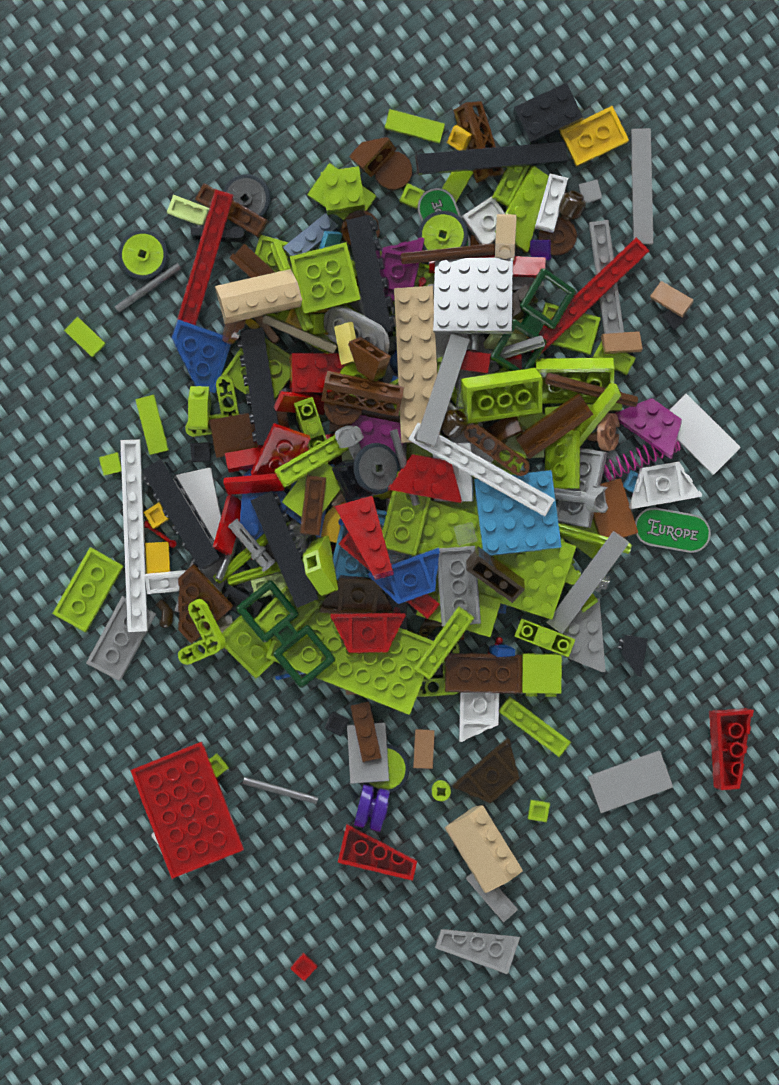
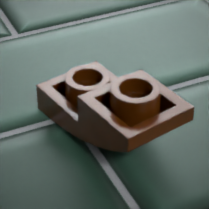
[486,416,523,443]

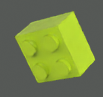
[321,166,365,215]

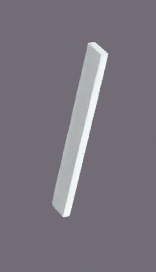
[408,423,555,516]

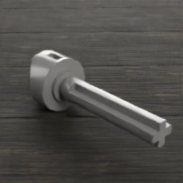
[335,425,378,496]
[554,485,608,513]

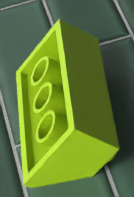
[536,358,615,403]
[460,368,542,424]

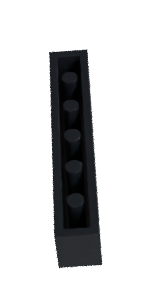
[346,215,396,333]
[237,328,278,448]
[142,458,224,570]
[250,491,319,608]

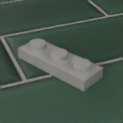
[466,872,518,922]

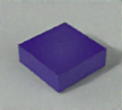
[530,240,551,260]

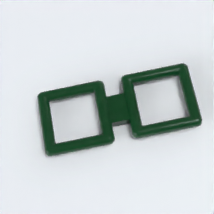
[490,268,576,371]
[236,580,336,688]

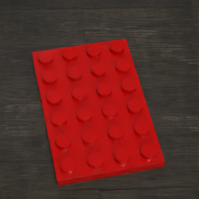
[130,741,244,879]

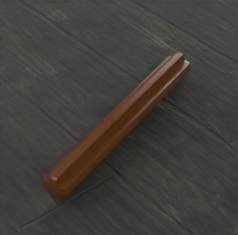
[400,243,495,264]
[545,373,638,407]

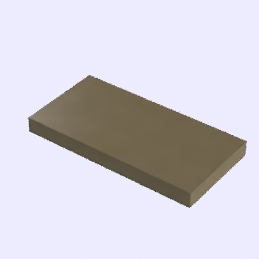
[263,315,338,354]

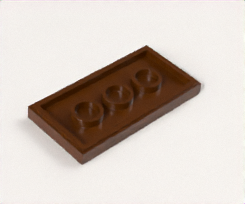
[209,411,289,458]
[445,653,522,694]

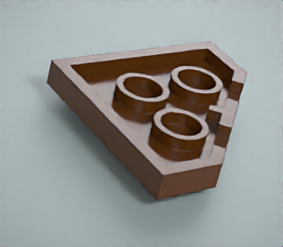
[178,564,233,644]

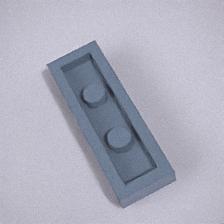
[283,213,338,258]

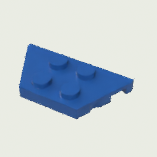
[368,547,440,604]

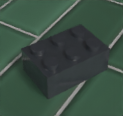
[513,82,583,145]

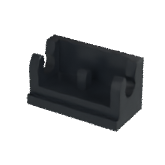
[332,459,372,503]
[224,585,264,619]

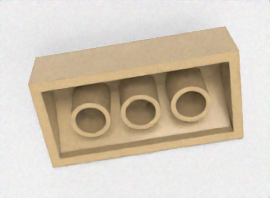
[215,269,302,324]
[444,805,523,893]

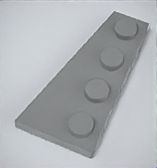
[435,929,520,974]

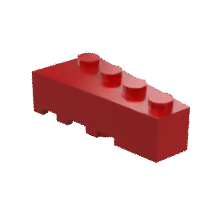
[334,496,394,580]
[709,708,754,790]
[337,824,417,881]

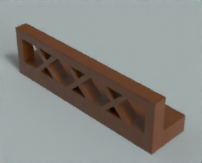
[453,101,504,183]
[229,244,291,311]
[321,371,404,417]
[515,393,594,459]

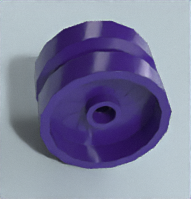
[354,784,390,832]

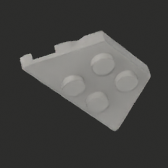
[563,598,606,672]

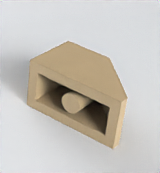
[495,214,516,261]

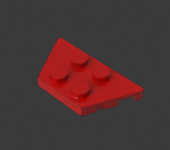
[388,454,462,503]
[330,613,405,653]

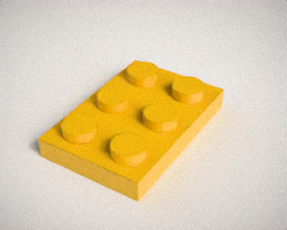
[560,106,629,167]

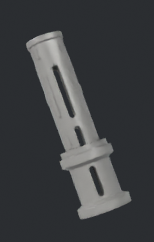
[228,519,276,572]

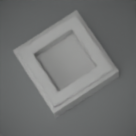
[578,180,602,203]

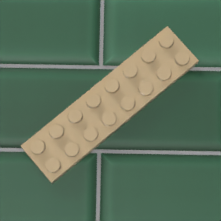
[394,286,440,444]

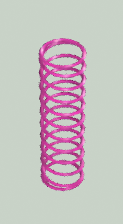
[604,440,680,481]

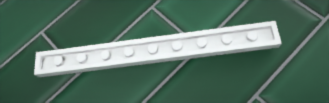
[120,439,148,632]

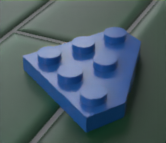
[171,319,231,393]
[240,468,287,540]

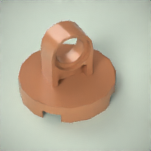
[587,413,620,451]

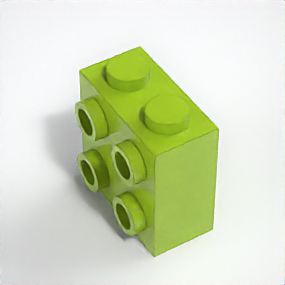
[522,653,562,697]

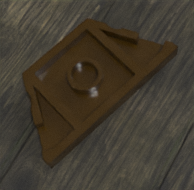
[320,575,394,614]
[452,737,519,803]

